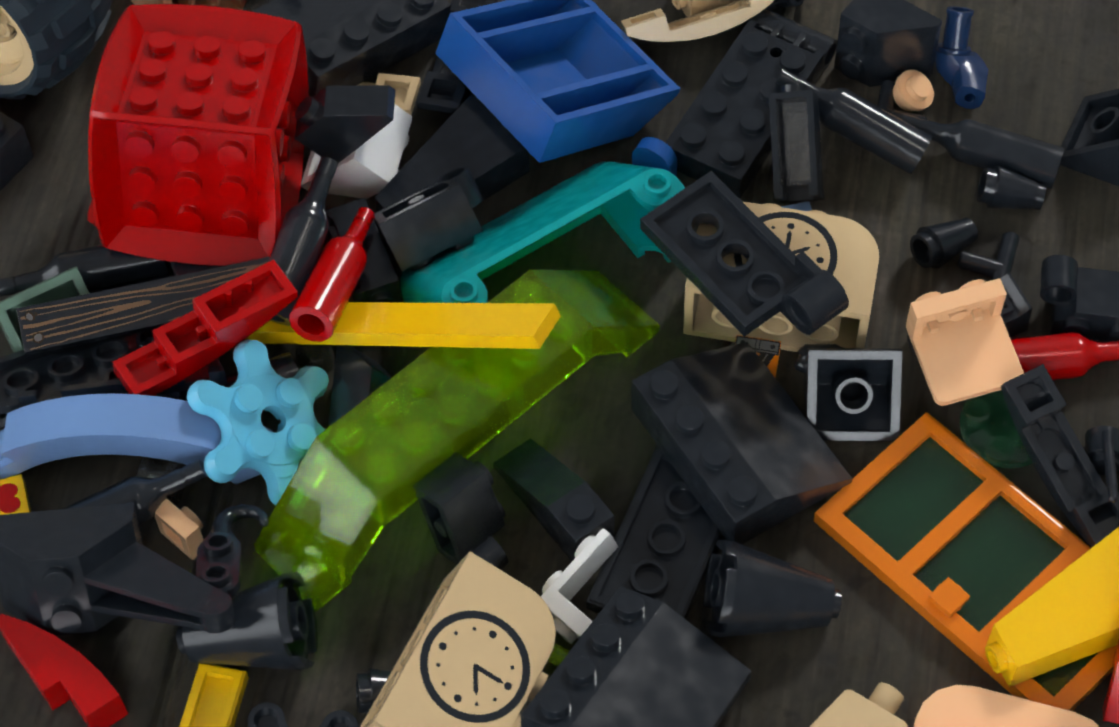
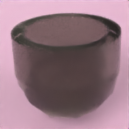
[296,345,335,374]

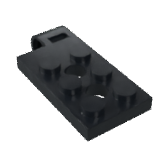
[640,171,849,337]

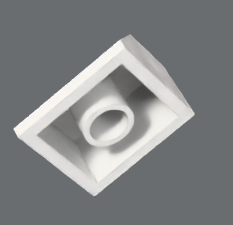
[301,104,412,199]

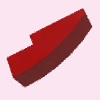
[0,614,128,727]

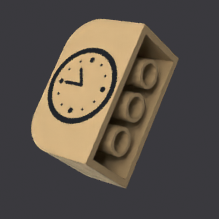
[683,202,879,352]
[360,551,556,727]

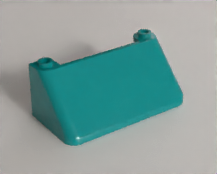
[400,161,685,377]

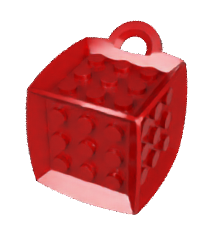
[87,4,309,266]

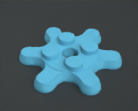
[187,339,346,508]

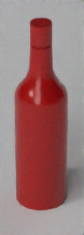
[289,207,374,342]
[1011,332,1119,381]

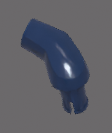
[935,6,989,109]

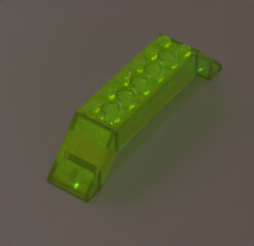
[254,270,660,612]

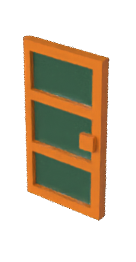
[814,412,1117,711]

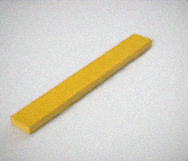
[245,302,561,349]

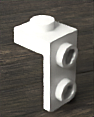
[540,528,618,644]

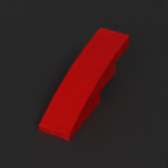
[112,259,298,396]

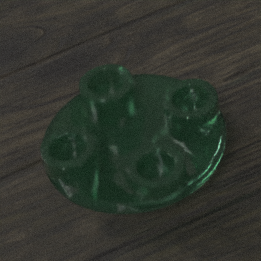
[959,390,1033,469]

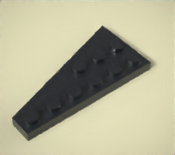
[0,329,228,414]

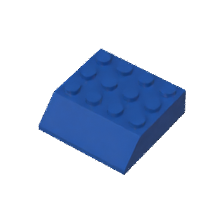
[435,0,681,163]

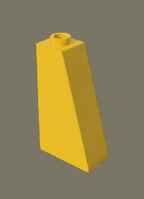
[985,527,1119,687]

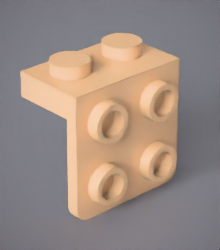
[906,278,1024,406]

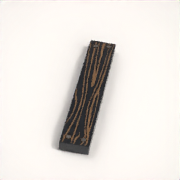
[16,257,270,356]

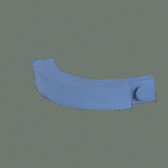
[0,394,273,484]

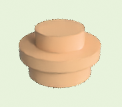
[892,70,934,112]

